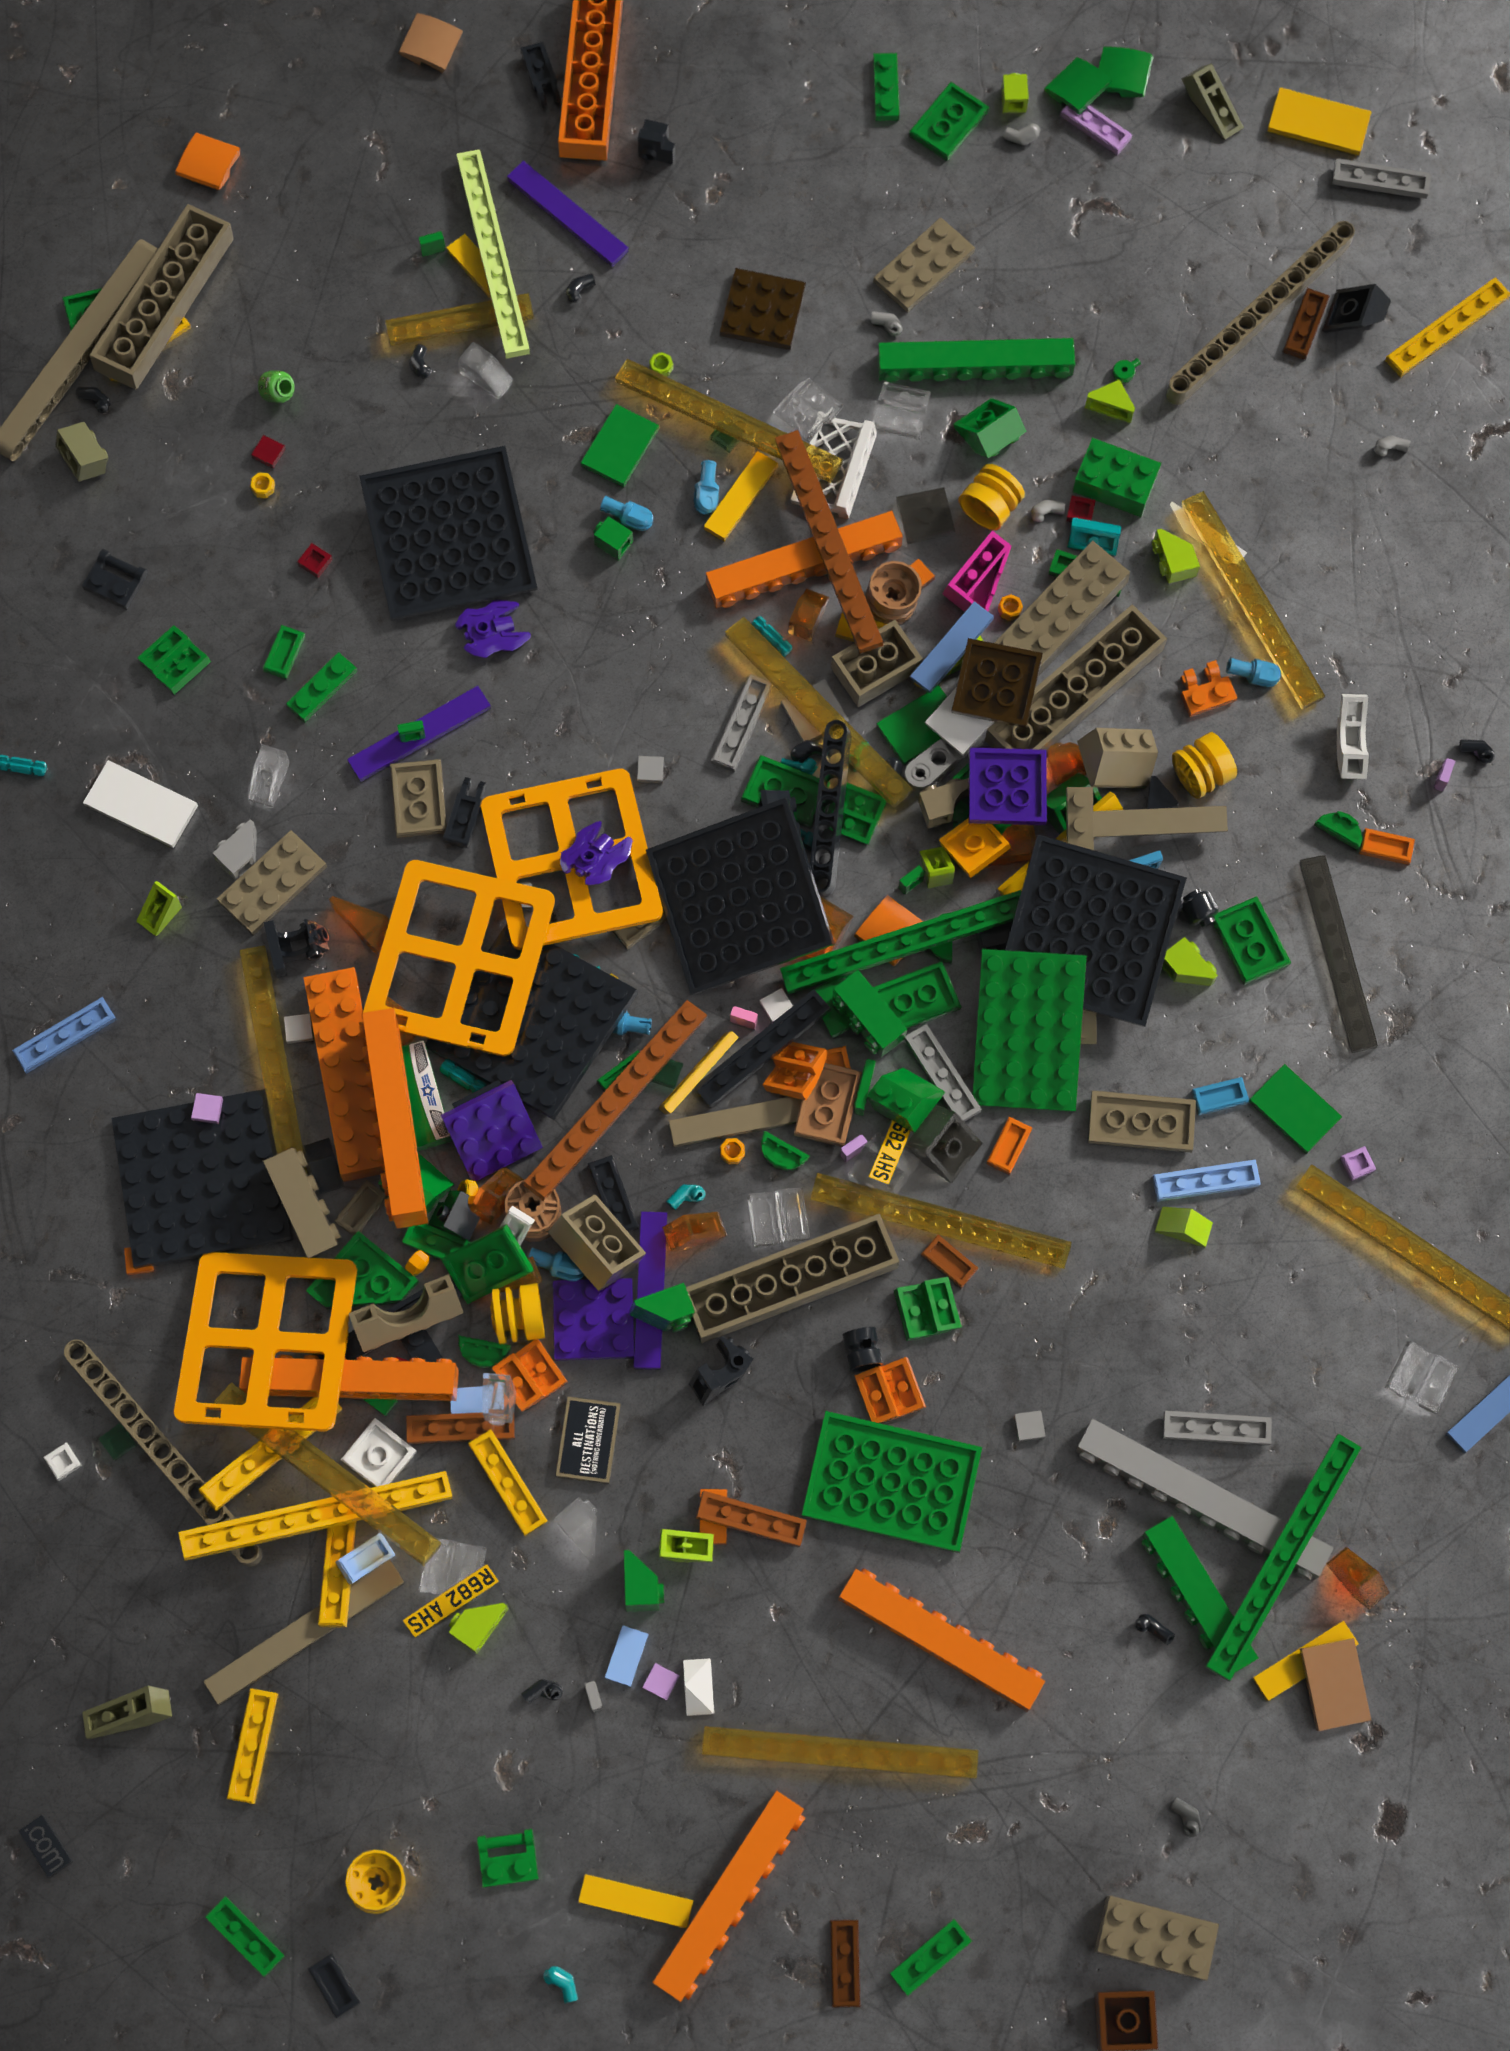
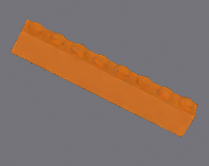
[706,511,903,608]
[239,1354,459,1401]
[838,1568,1045,1712]
[653,1790,805,2002]

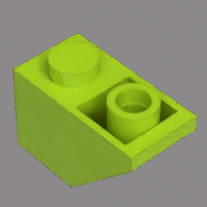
[1152,529,1200,584]
[1162,937,1218,986]

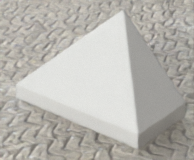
[683,1658,714,1716]

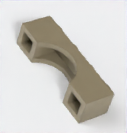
[918,778,969,828]
[348,1274,464,1352]

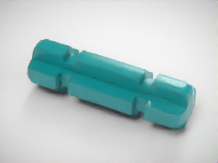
[751,616,793,657]
[0,755,47,776]
[439,1059,487,1093]

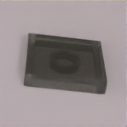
[896,487,956,544]

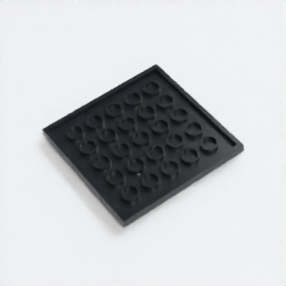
[359,446,538,621]
[646,797,835,995]
[1005,834,1187,1027]
[425,924,638,1120]
[111,1088,292,1269]

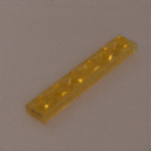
[385,293,534,346]

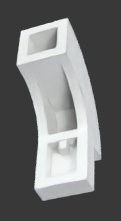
[1337,694,1369,779]

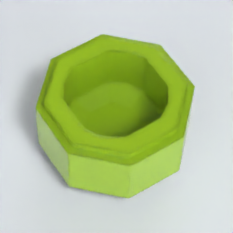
[649,352,673,378]

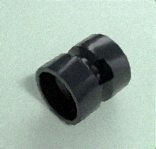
[843,1327,883,1372]

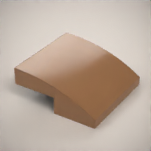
[398,13,463,73]

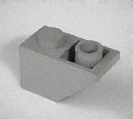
[213,819,257,881]

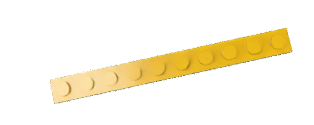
[179,1471,452,1561]

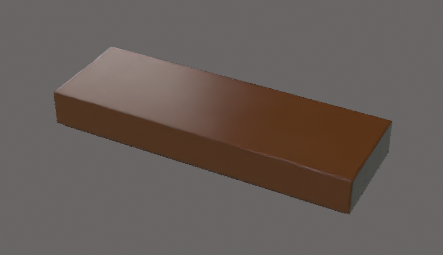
[1283,288,1330,360]
[830,1920,860,2007]

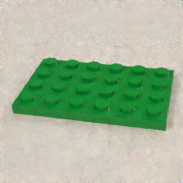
[972,949,1087,1111]
[801,1411,982,1553]

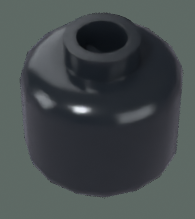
[1182,888,1219,928]

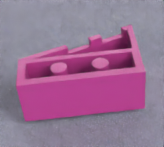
[942,530,1012,612]

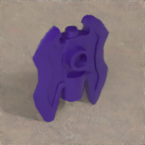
[455,600,531,658]
[560,821,633,885]

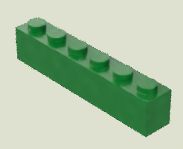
[1141,1516,1259,1673]

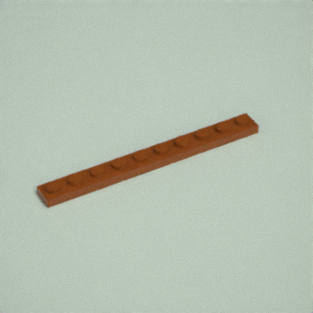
[775,430,883,654]
[524,1000,707,1201]

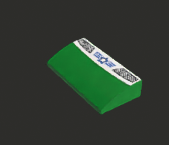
[402,1040,453,1151]

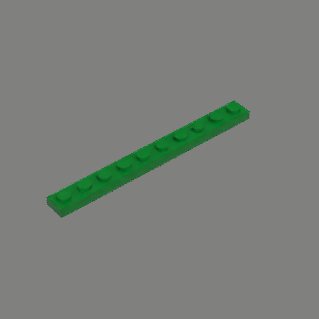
[780,890,1021,994]
[1205,1433,1362,1682]

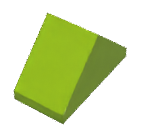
[1085,380,1135,423]
[919,847,955,889]
[136,881,182,936]
[1155,1207,1213,1248]
[659,1529,714,1562]

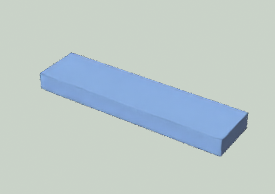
[1152,1159,1261,1202]

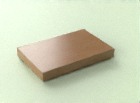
[794,1063,862,1147]
[1300,1638,1371,1731]

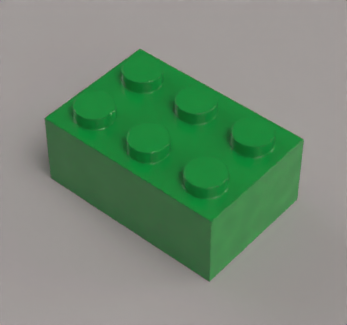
[1072,438,1162,517]
[832,970,908,1058]

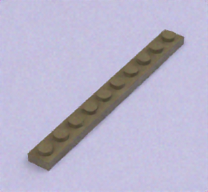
[1066,787,1097,1045]

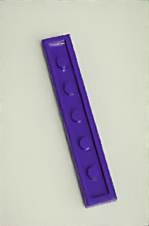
[507,161,629,267]
[347,686,491,782]
[634,1211,667,1370]

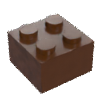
[1095,1991,1158,2051]

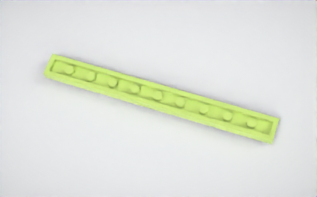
[457,149,530,359]

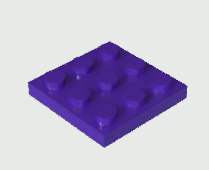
[969,748,1047,825]
[440,1080,543,1181]
[553,1278,634,1361]

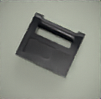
[82,549,148,610]

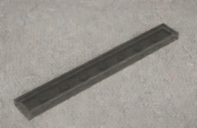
[1299,855,1378,1053]

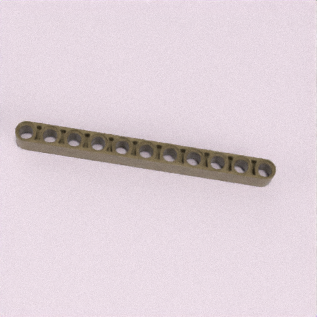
[1166,221,1355,405]
[0,239,158,461]
[64,1339,263,1567]

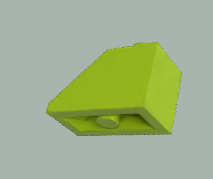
[448,1603,509,1654]

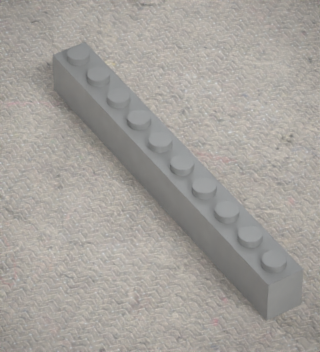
[1075,1419,1334,1580]

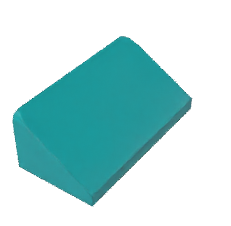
[1067,518,1121,556]

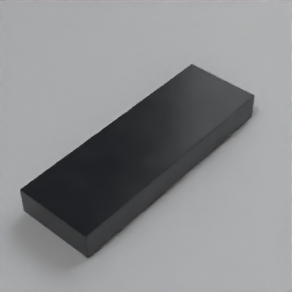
[588,1155,639,1232]

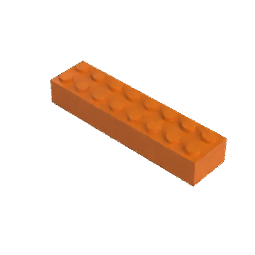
[558,0,623,161]
[303,967,386,1182]
[359,1008,428,1229]

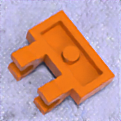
[1180,660,1237,717]

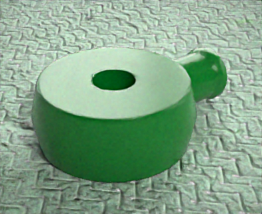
[1112,358,1141,383]

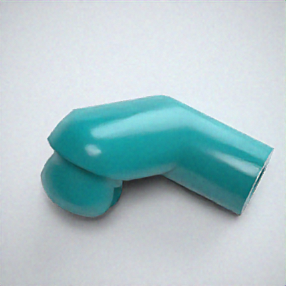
[666,1184,706,1210]
[543,1966,578,2003]

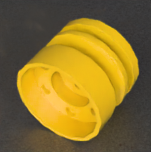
[959,464,1025,530]
[1171,732,1237,799]
[490,1283,545,1344]
[346,1850,406,1914]

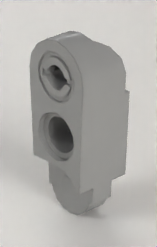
[904,738,967,794]

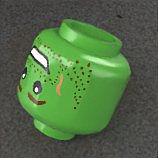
[258,370,295,403]

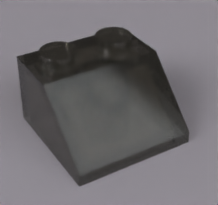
[906,1105,983,1183]

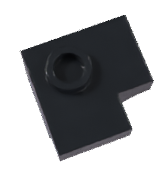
[638,119,675,164]
[428,1190,481,1241]

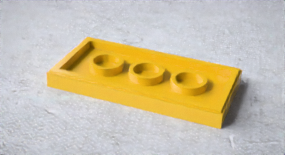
[1267,87,1372,156]

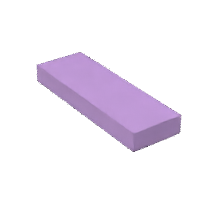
[1060,105,1132,155]

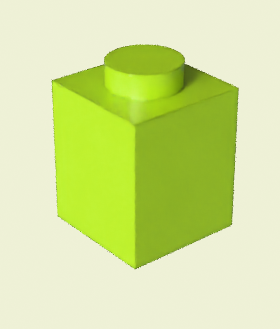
[1001,73,1029,113]

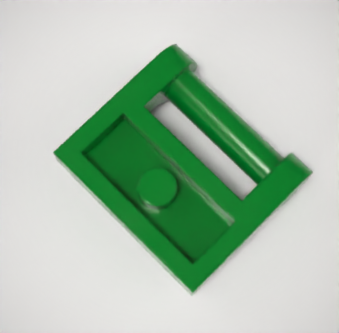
[477,1829,539,1888]

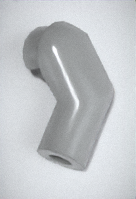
[1004,124,1040,145]
[871,312,903,336]
[1374,436,1411,456]
[1031,500,1065,522]

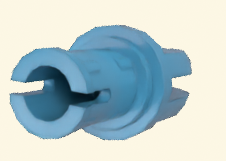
[694,460,719,514]
[600,496,653,531]
[1226,658,1282,687]
[612,1011,652,1036]
[528,1248,584,1281]

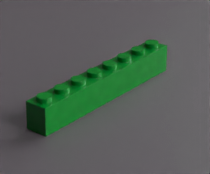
[878,338,1075,382]

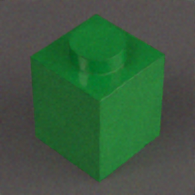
[593,516,633,561]

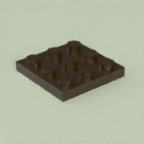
[720,268,806,350]
[952,638,1043,728]

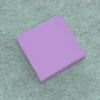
[1434,758,1455,792]
[191,1093,223,1124]
[840,1135,868,1163]
[1340,1146,1376,1181]
[643,1663,679,1701]

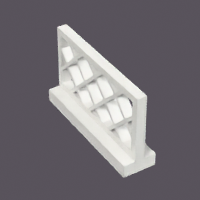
[791,415,877,519]

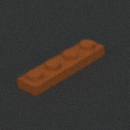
[406,1411,515,1444]
[696,1491,807,1548]

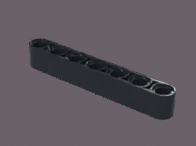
[810,720,852,897]

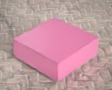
[730,1006,758,1030]

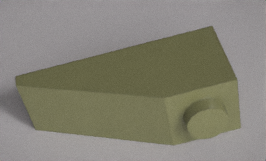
[1181,63,1244,140]
[82,1686,172,1739]

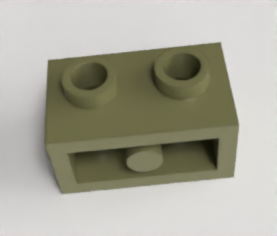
[55,422,108,482]

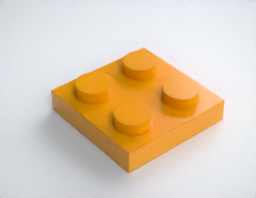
[939,818,1011,878]

